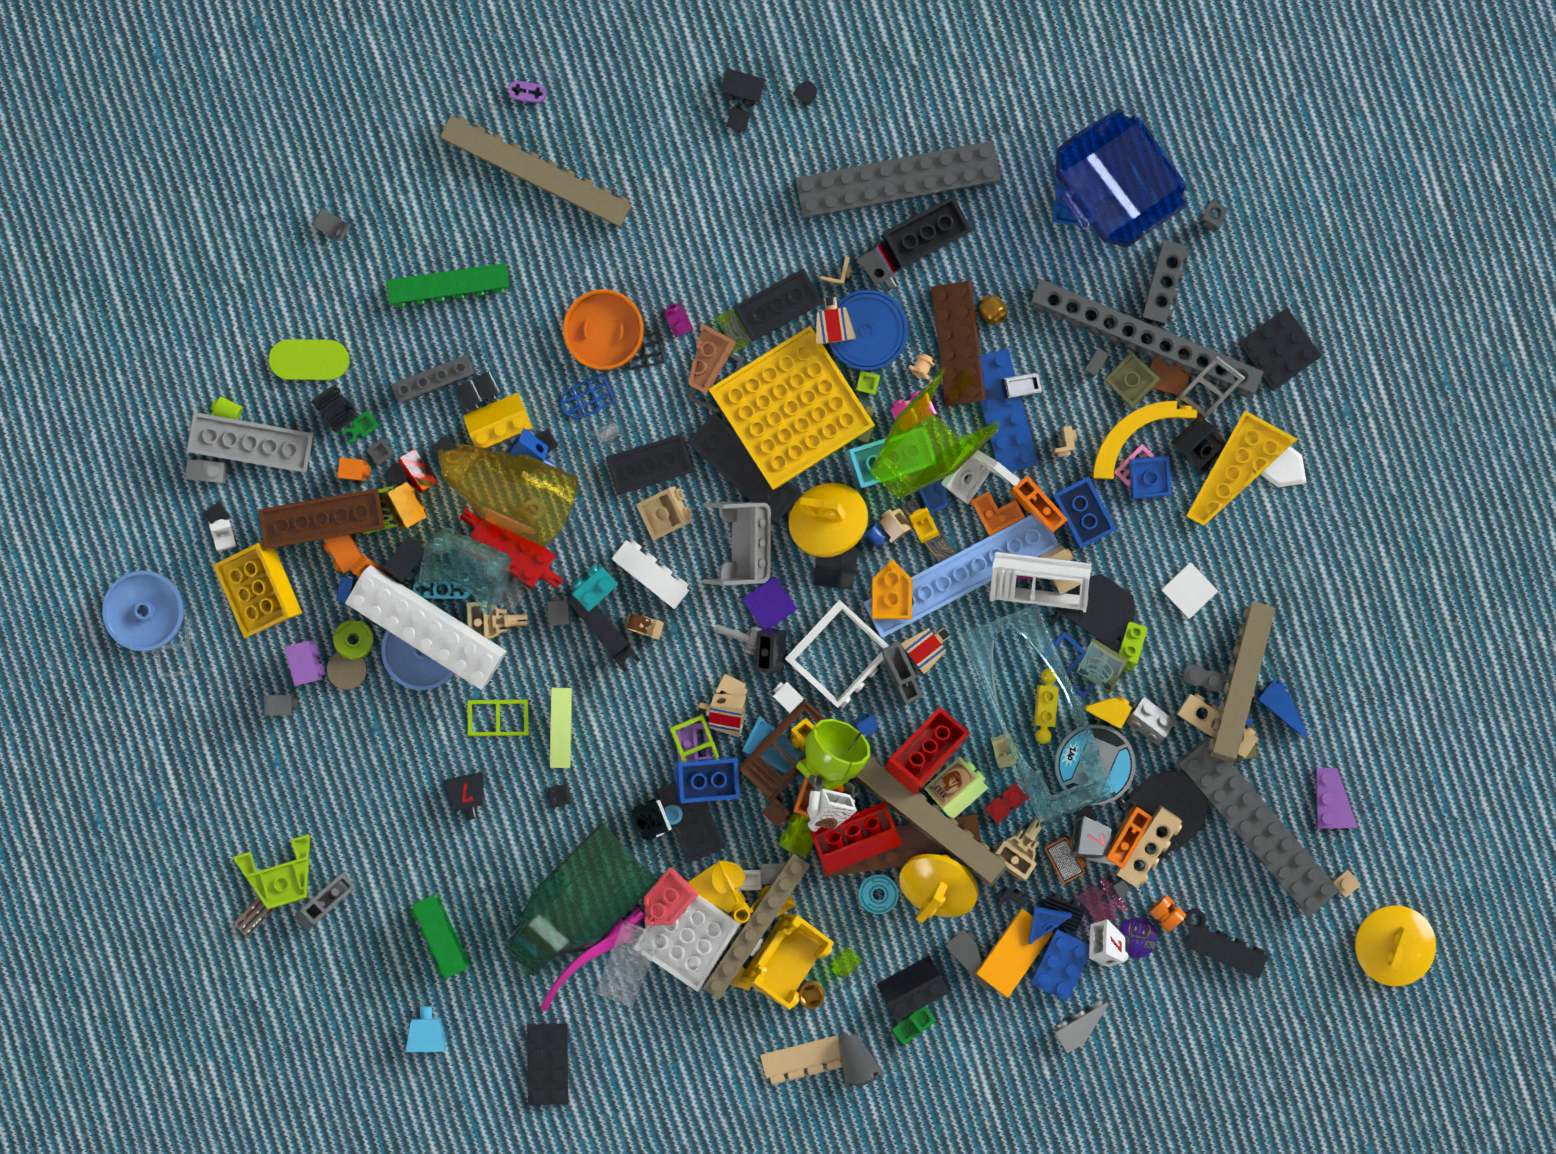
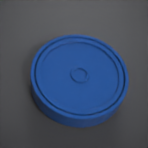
[830,290,909,370]

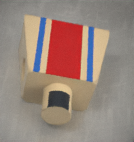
[816,297,856,345]
[901,627,951,674]
[698,694,746,737]

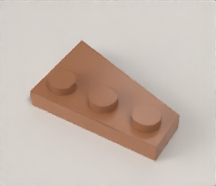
[688,323,737,395]

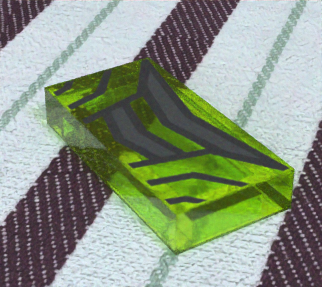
[715,308,753,353]

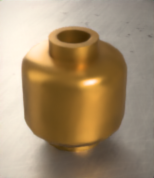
[978,295,1008,325]

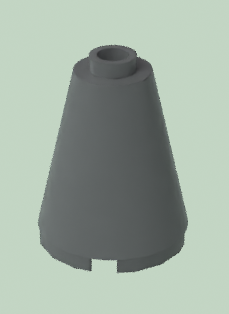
[838,1032,884,1090]

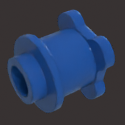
[862,520,887,547]

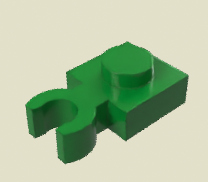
[342,410,380,444]

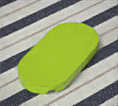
[269,339,350,380]

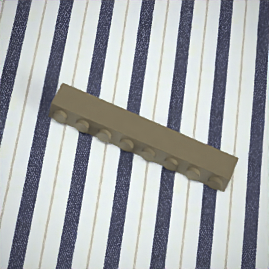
[1208,601,1276,763]
[702,853,810,1000]

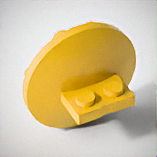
[789,483,868,557]
[899,854,978,924]
[1355,905,1436,986]

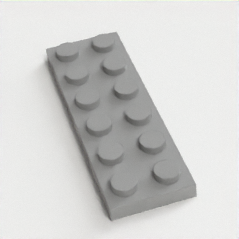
[186,412,313,473]

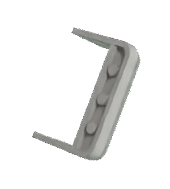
[703,502,771,586]

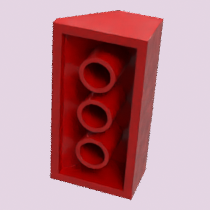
[810,802,902,874]

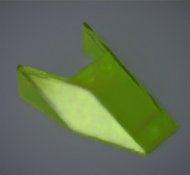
[870,368,1001,499]

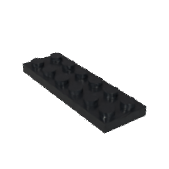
[687,413,803,523]

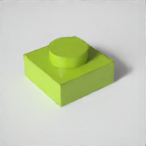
[856,371,880,395]

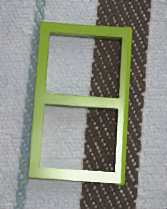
[467,699,529,736]
[670,714,719,760]

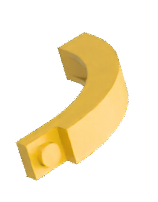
[1092,401,1197,480]

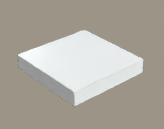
[1161,562,1218,619]

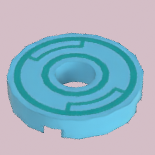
[859,874,899,914]

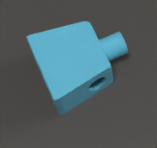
[406,1006,446,1052]

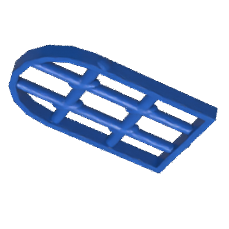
[561,373,616,419]

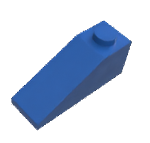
[1256,680,1308,737]

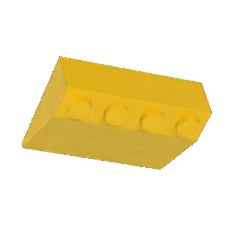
[213,541,302,639]

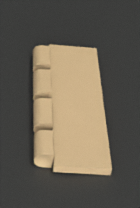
[760,1035,842,1085]

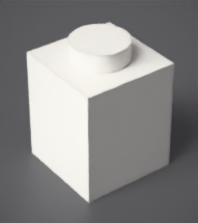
[773,682,804,713]

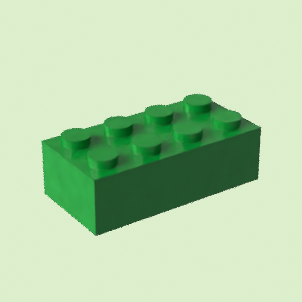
[410,893,470,979]

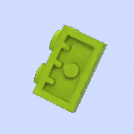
[779,813,814,859]

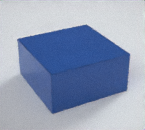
[336,576,356,603]

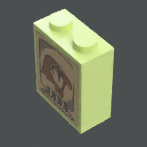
[924,757,988,819]

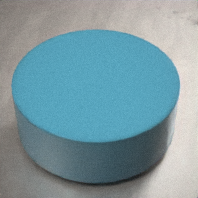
[664,804,683,825]

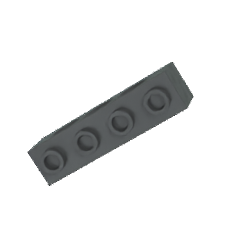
[1141,239,1189,325]
[391,355,475,404]

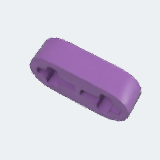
[508,81,547,103]

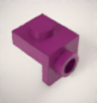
[663,303,693,338]

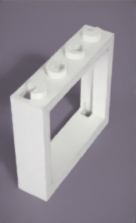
[785,600,889,708]

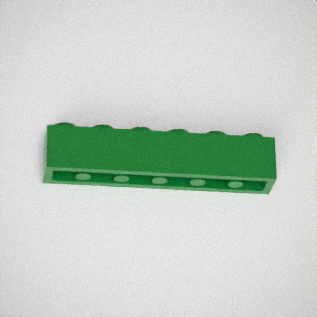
[386,263,510,308]

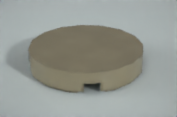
[327,653,367,690]

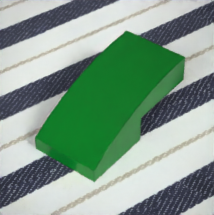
[891,1006,936,1046]

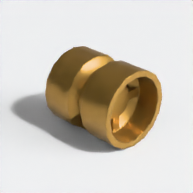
[799,980,825,1009]

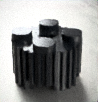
[312,385,357,432]

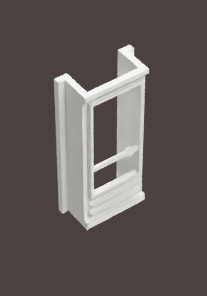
[990,552,1092,612]

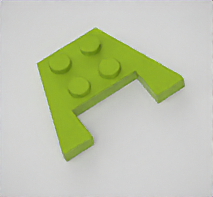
[233,834,310,910]

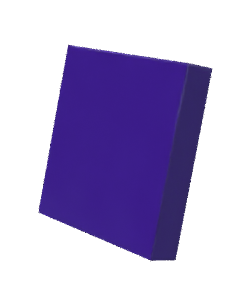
[742,576,797,629]

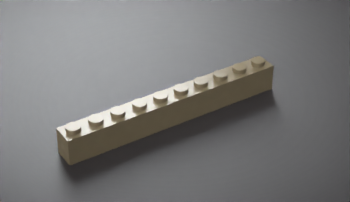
[440,115,632,228]
[849,742,1007,887]

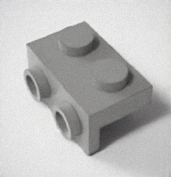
[1126,697,1176,745]

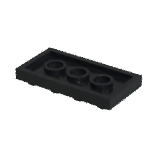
[733,268,823,342]
[605,434,694,496]
[657,782,725,863]
[527,1023,569,1105]

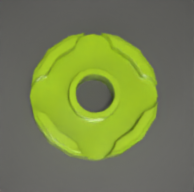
[333,620,373,660]

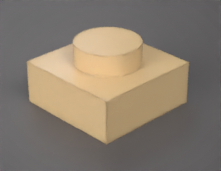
[1332,869,1361,898]

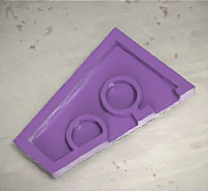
[1316,768,1358,829]

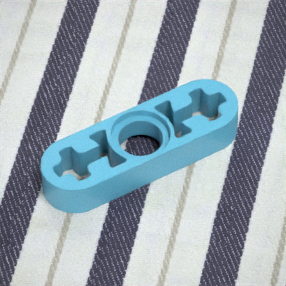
[413,580,472,599]

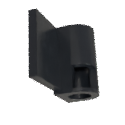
[631,798,672,840]

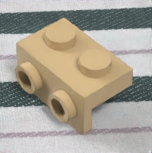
[1052,426,1077,457]

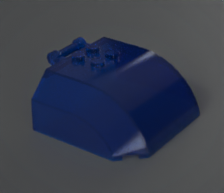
[1056,108,1187,248]

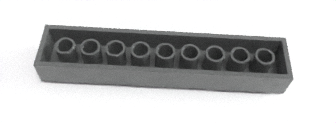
[795,141,1001,220]
[1176,736,1340,917]

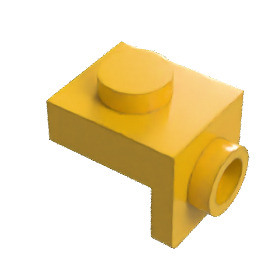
[909,508,940,543]

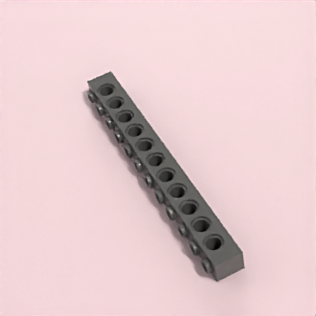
[1030,279,1264,398]

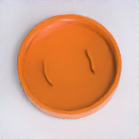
[563,289,644,371]

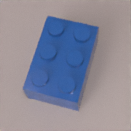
[1052,476,1116,549]
[673,756,740,803]
[1029,928,1090,1001]

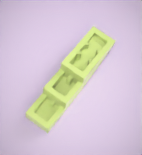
[550,687,572,768]

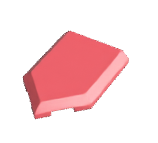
[644,867,699,926]

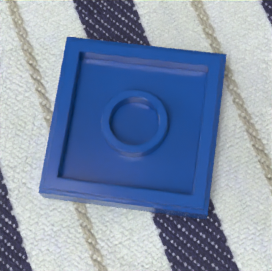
[1129,455,1172,499]

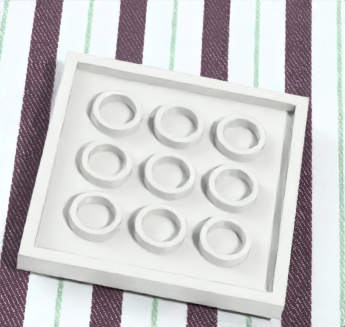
[633,895,742,992]

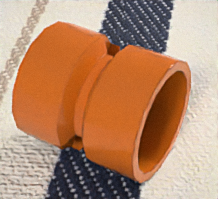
[1148,894,1186,933]

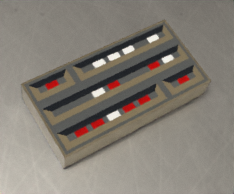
[233,897,276,938]

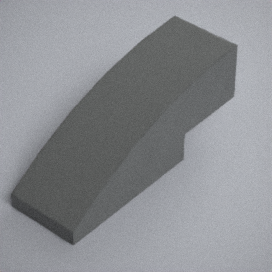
[882,641,923,706]

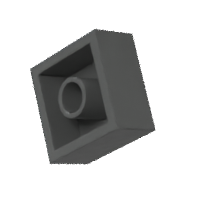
[1084,348,1109,377]

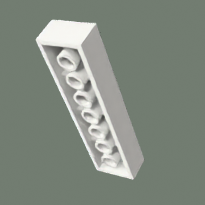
[345,565,507,690]

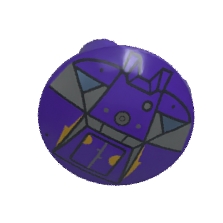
[1119,918,1158,958]

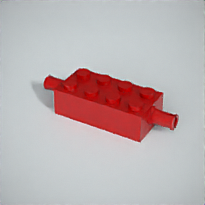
[459,508,564,591]

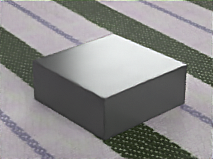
[366,438,395,466]

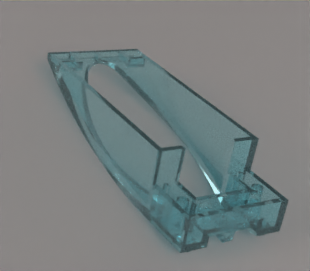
[962,604,1116,827]

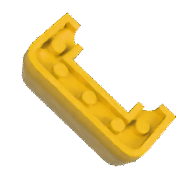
[742,913,834,1010]

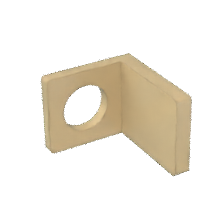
[820,256,851,286]

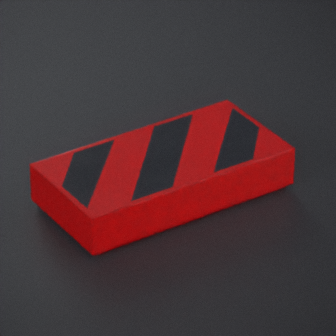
[397,449,437,493]

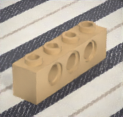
[1176,693,1258,758]
[1115,805,1182,888]

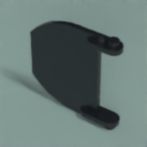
[1047,574,1135,652]
[1117,771,1208,860]

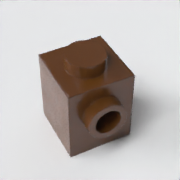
[762,798,790,826]

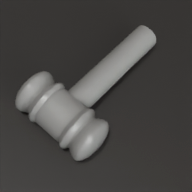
[715,624,762,655]

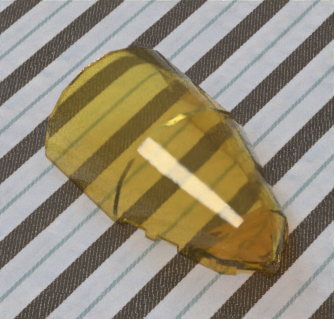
[438,444,578,546]

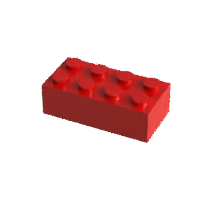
[885,707,970,795]

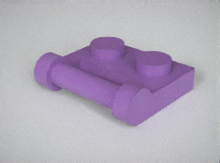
[676,722,715,761]

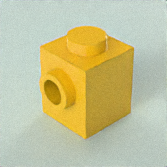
[790,718,814,752]

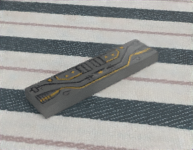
[900,498,957,562]

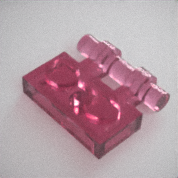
[1077,876,1129,922]

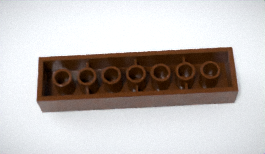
[821,813,981,878]

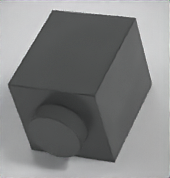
[547,597,570,626]

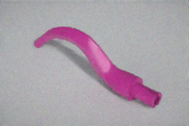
[540,907,645,1011]

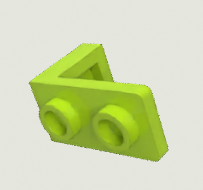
[1118,622,1148,671]

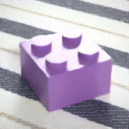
[285,641,325,686]

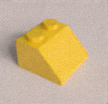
[1082,696,1133,729]

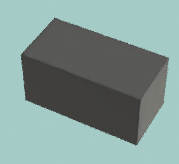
[1113,878,1130,897]

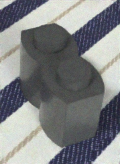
[1180,664,1226,692]

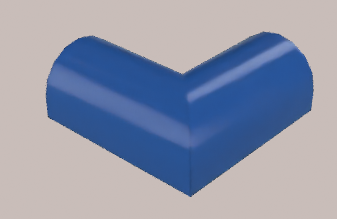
[849,712,877,738]

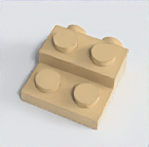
[636,486,692,541]

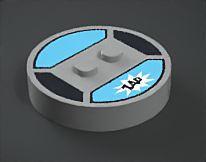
[1054,724,1136,805]

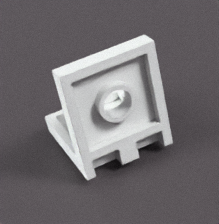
[941,444,1020,504]

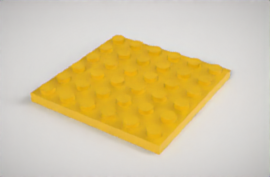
[709,326,875,490]

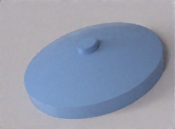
[102,571,184,651]
[381,630,455,690]

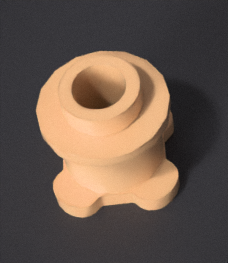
[908,354,935,380]

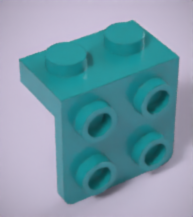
[571,563,618,612]

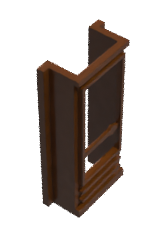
[738,701,826,803]

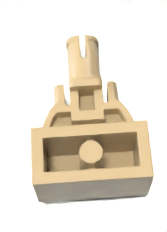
[465,601,527,639]
[993,816,1046,881]

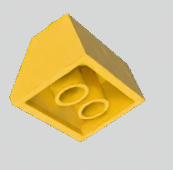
[463,392,534,453]

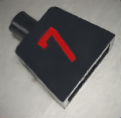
[444,772,485,820]

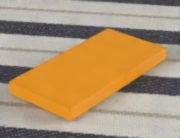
[975,909,1053,998]

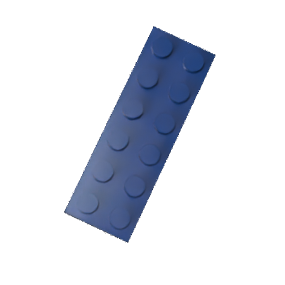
[980,349,1038,472]

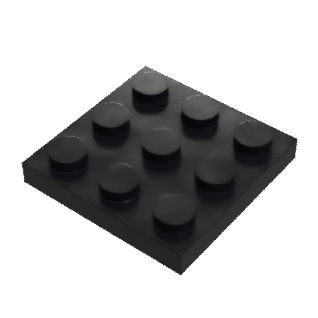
[1238,308,1322,392]

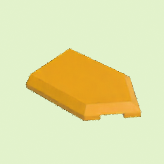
[871,559,912,620]

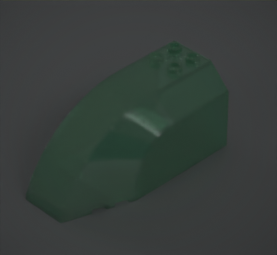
[505,820,661,976]

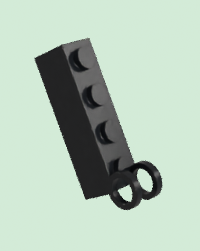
[569,597,640,672]
[1183,908,1268,979]

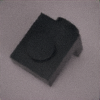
[995,887,1028,907]

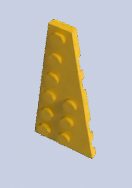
[1187,411,1298,526]

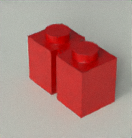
[983,782,1029,824]

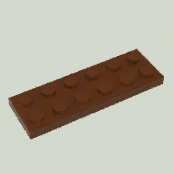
[931,281,986,406]
[258,488,385,549]

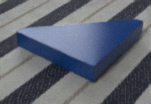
[1028,906,1072,944]

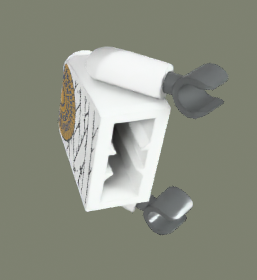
[807,775,860,832]

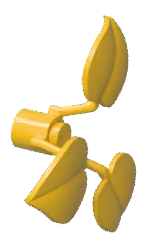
[711,861,795,923]

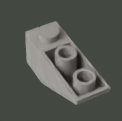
[1054,1000,1109,1053]

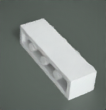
[612,540,690,609]

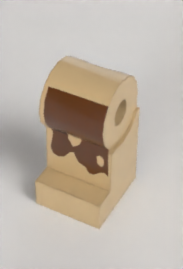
[624,613,665,640]

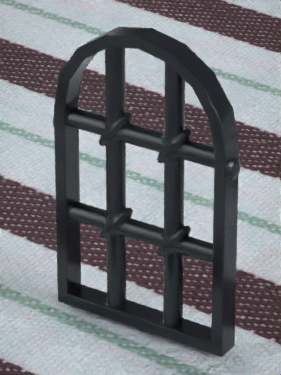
[620,332,664,370]

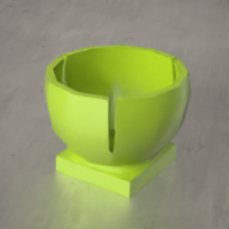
[796,719,870,791]

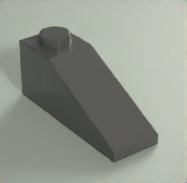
[294,872,356,931]
[944,928,989,990]

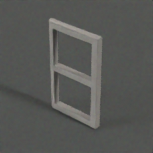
[1178,356,1245,418]

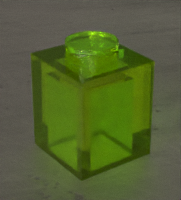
[831,946,862,978]

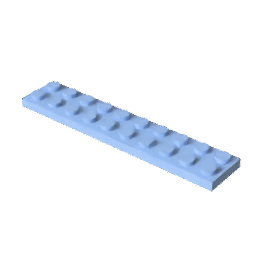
[863,515,1059,638]

